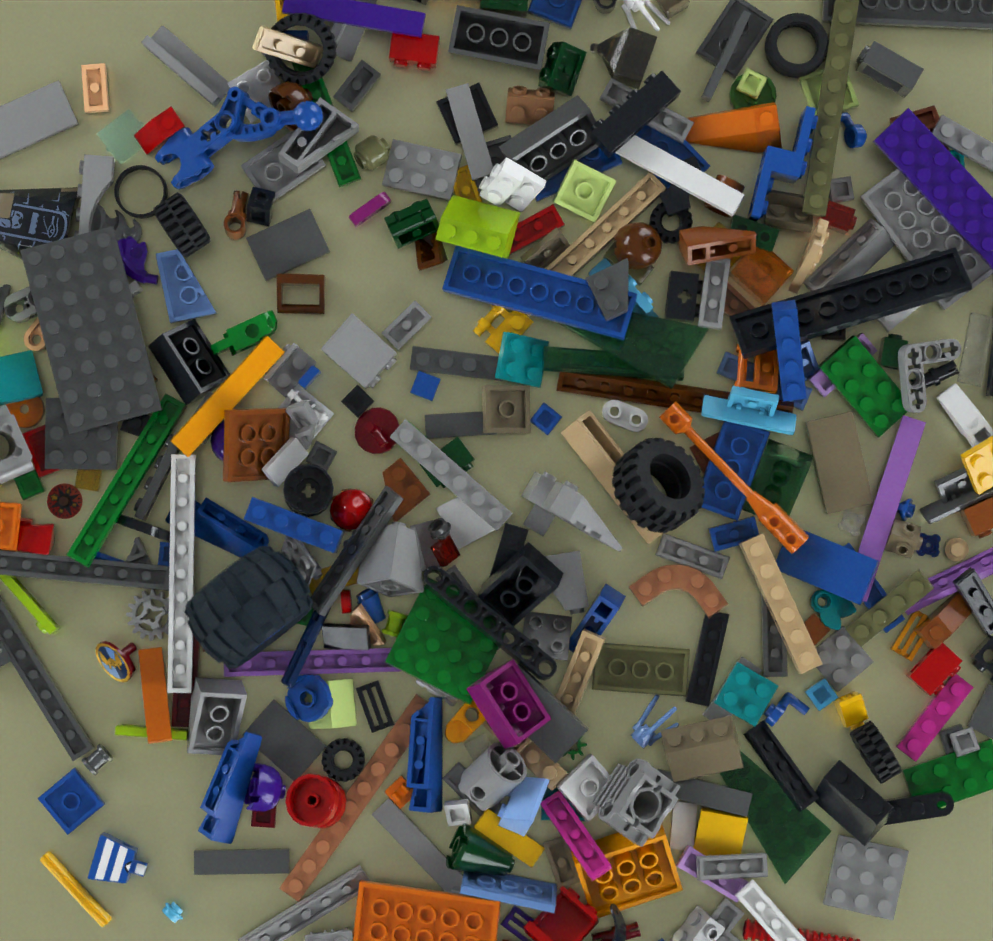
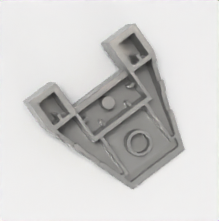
[521,471,622,552]

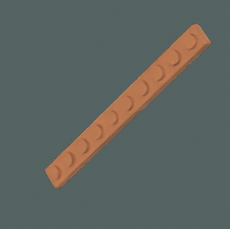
[279,694,428,902]

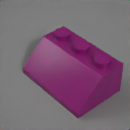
[466,659,551,749]

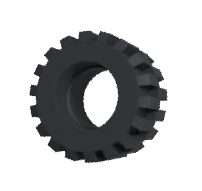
[154,192,211,257]

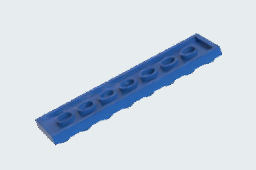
[442,245,637,340]

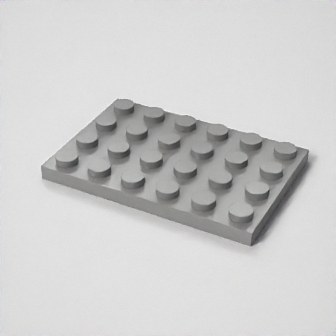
[860,168,993,310]

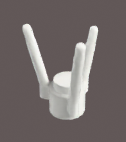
[621,0,670,39]

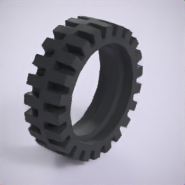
[265,13,337,85]

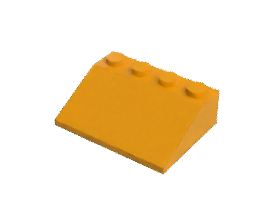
[570,824,683,918]

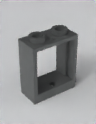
[856,41,924,98]

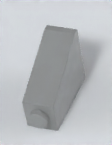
[545,551,589,614]

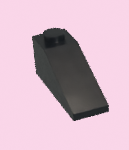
[490,523,529,577]

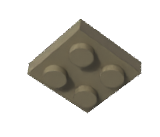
[482,385,531,433]

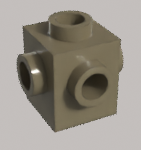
[884,518,923,559]

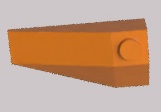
[685,102,782,153]

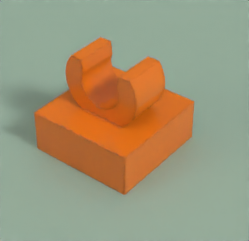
[384,775,413,809]

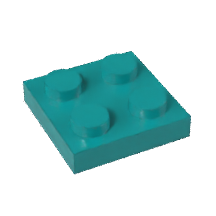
[495,332,549,388]
[713,662,778,727]

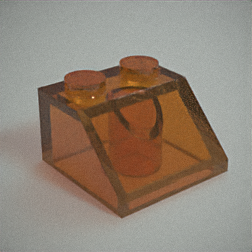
[729,247,794,306]

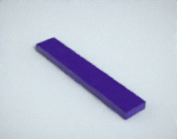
[282,0,426,38]

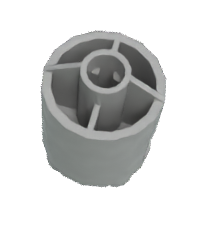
[459,743,527,811]

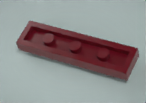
[171,636,200,727]

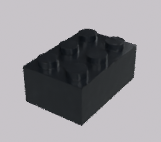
[477,542,563,627]

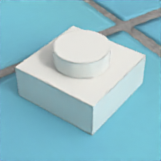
[444,799,472,826]

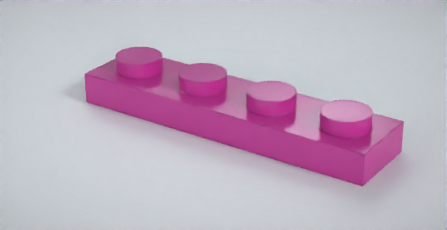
[896,674,974,762]
[540,791,612,881]

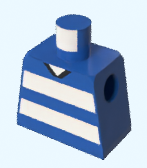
[87,832,148,883]

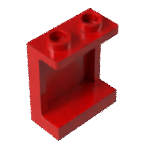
[524,886,599,941]

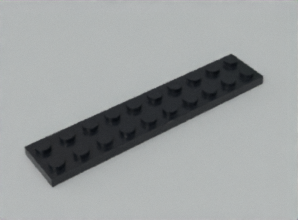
[729,247,972,359]

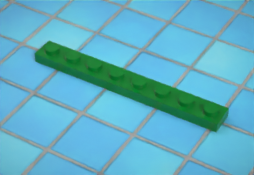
[67,393,187,568]

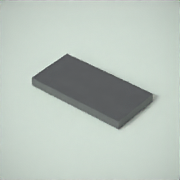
[518,663,589,763]

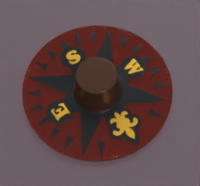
[47,484,83,519]

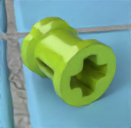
[381,610,408,637]

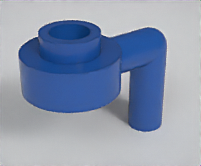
[841,112,867,148]
[764,692,810,727]

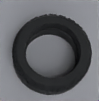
[765,13,828,78]

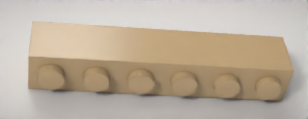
[561,410,663,544]
[739,533,823,674]

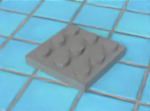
[823,834,909,921]

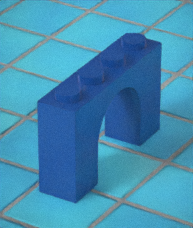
[244,497,345,553]

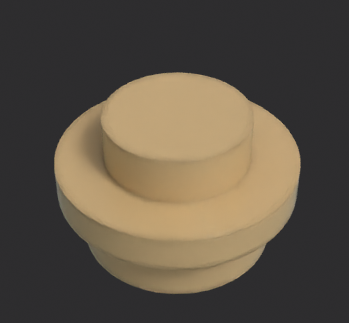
[944,538,969,562]

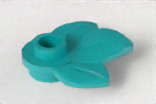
[810,590,856,630]

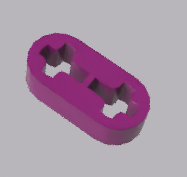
[349,191,392,227]

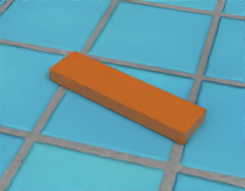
[138,647,172,744]

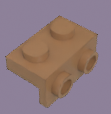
[505,86,555,125]

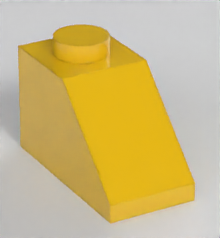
[833,691,869,730]

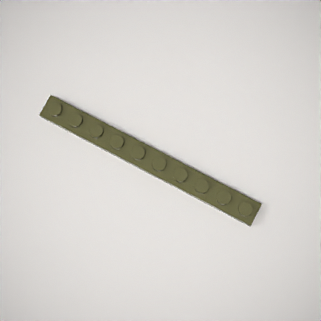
[801,0,859,217]

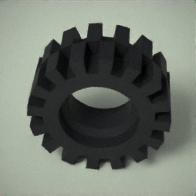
[649,203,693,244]
[321,738,365,782]

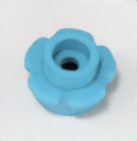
[162,901,183,923]

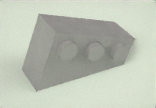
[278,98,359,174]

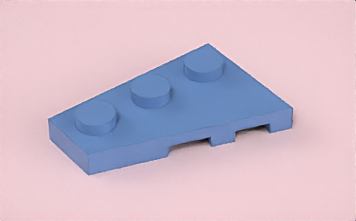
[156,249,217,324]

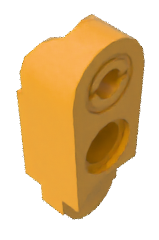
[445,700,486,744]

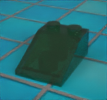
[742,439,813,516]

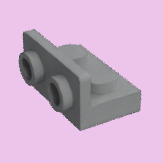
[263,343,317,398]

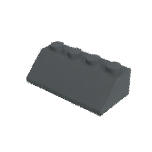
[499,95,598,181]

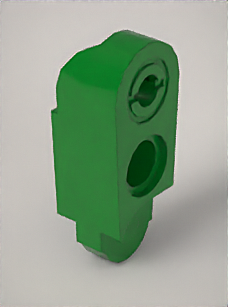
[210,310,277,356]

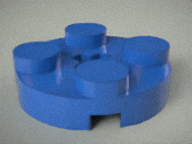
[285,674,333,722]

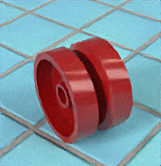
[286,774,346,829]

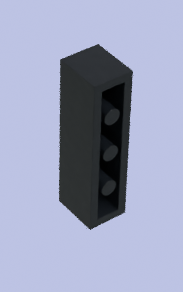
[590,71,681,158]

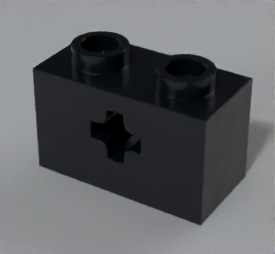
[664,271,703,323]

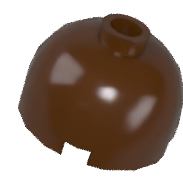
[268,82,313,131]
[614,222,662,270]

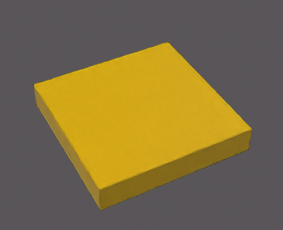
[693,807,748,856]

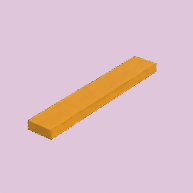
[170,336,284,457]

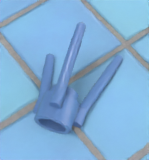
[631,694,679,749]

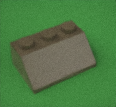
[661,716,744,782]

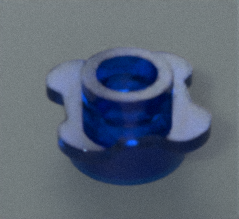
[916,533,941,557]

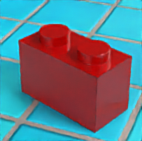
[389,33,440,71]
[906,643,962,696]

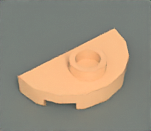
[349,603,387,646]

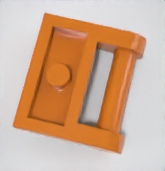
[734,344,779,394]

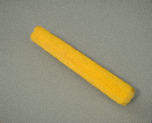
[40,851,112,927]

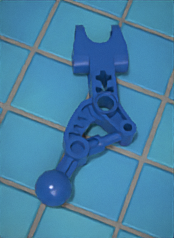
[155,87,323,190]

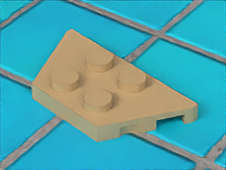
[789,218,830,294]

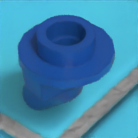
[896,498,915,521]

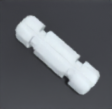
[416,679,459,706]

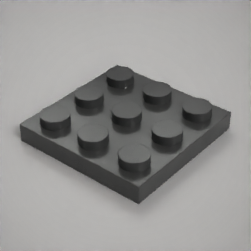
[45,398,118,470]

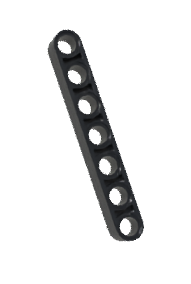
[423,565,557,680]

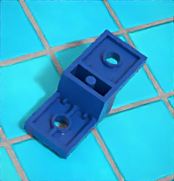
[747,106,818,222]

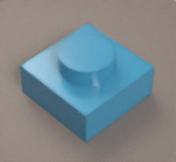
[804,678,839,711]

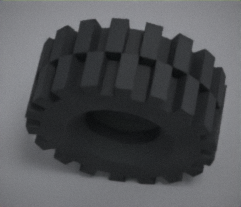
[850,720,902,784]

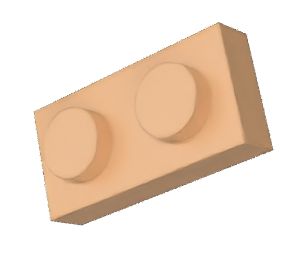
[81,63,109,113]

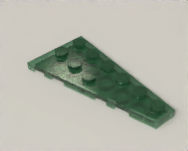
[556,312,709,389]
[720,751,831,884]

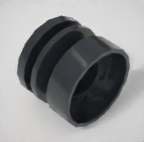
[283,464,334,517]

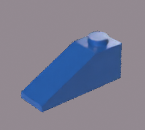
[569,584,626,653]

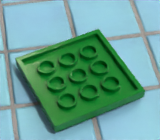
[385,577,506,705]

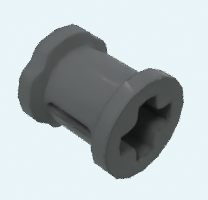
[82,744,114,775]

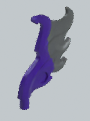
[91,204,158,285]

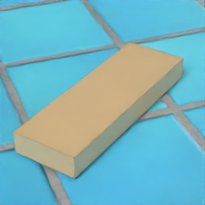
[252,26,323,68]

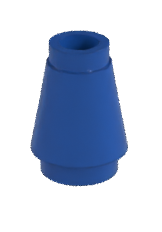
[356,588,386,624]

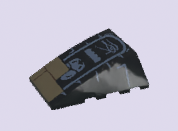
[0,187,80,260]

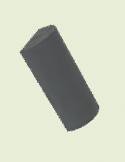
[448,5,550,70]

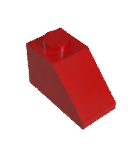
[134,107,185,155]

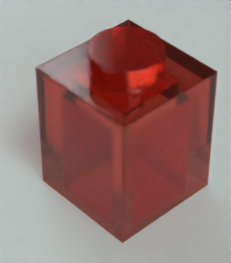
[821,200,857,234]

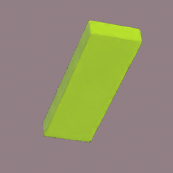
[115,724,188,740]

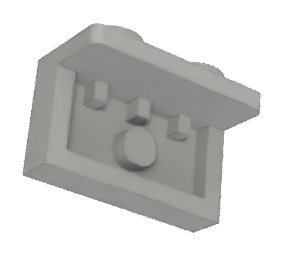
[670,905,725,941]

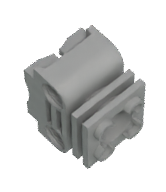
[0,405,34,484]
[593,758,680,847]

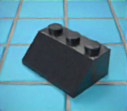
[148,319,230,406]
[815,760,896,846]

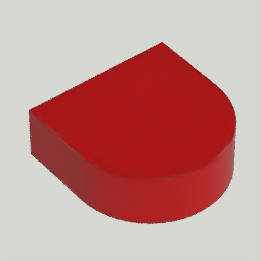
[341,589,352,614]

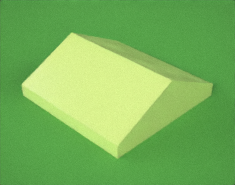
[307,678,357,729]

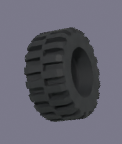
[612,438,705,533]

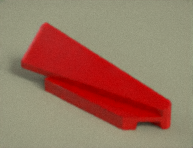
[17,518,54,555]

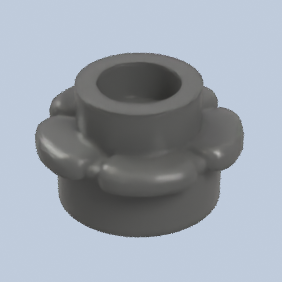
[428,518,451,540]

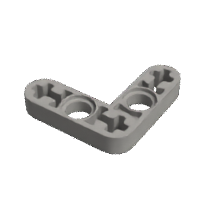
[898,339,961,413]

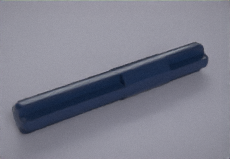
[281,608,331,688]

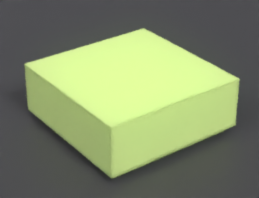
[736,67,768,100]

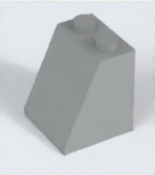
[321,313,397,389]
[357,522,424,597]

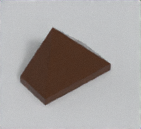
[415,232,448,271]

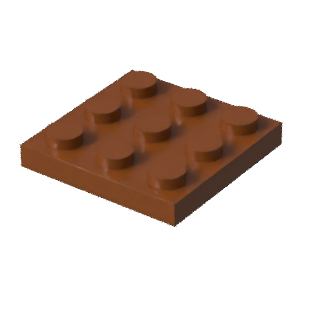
[223,407,290,482]

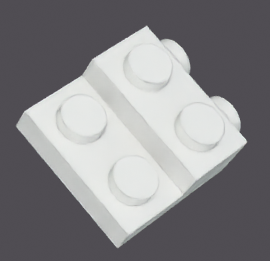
[479,157,546,212]

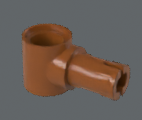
[224,191,249,240]

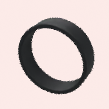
[114,165,168,219]

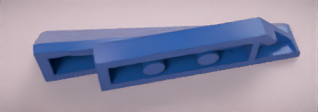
[165,498,269,558]
[406,697,442,813]
[198,732,262,844]

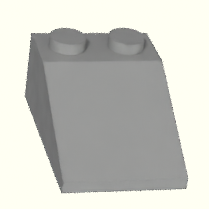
[187,677,247,755]

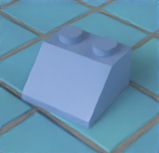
[497,777,550,837]

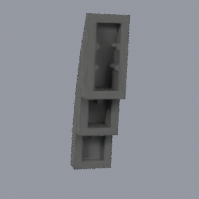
[658,769,752,817]

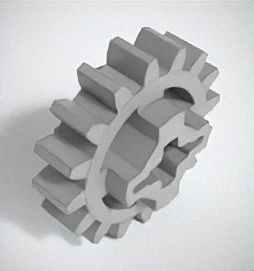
[126,589,169,641]

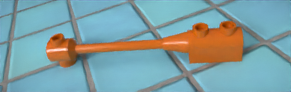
[659,401,809,554]

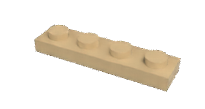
[556,629,606,715]

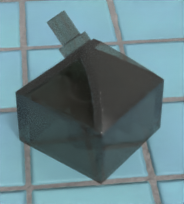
[590,27,657,90]

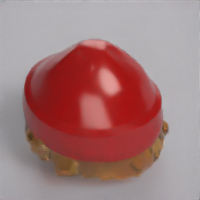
[330,488,374,532]

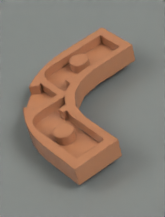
[629,565,728,618]

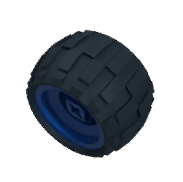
[184,546,313,668]

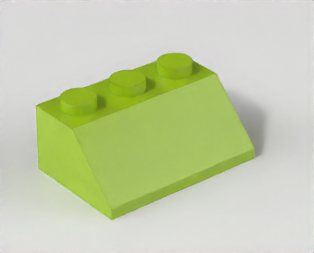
[435,195,520,259]

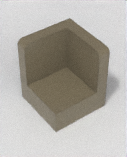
[656,0,690,19]

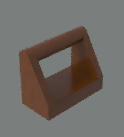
[277,274,326,314]

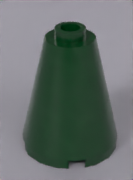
[446,823,515,876]

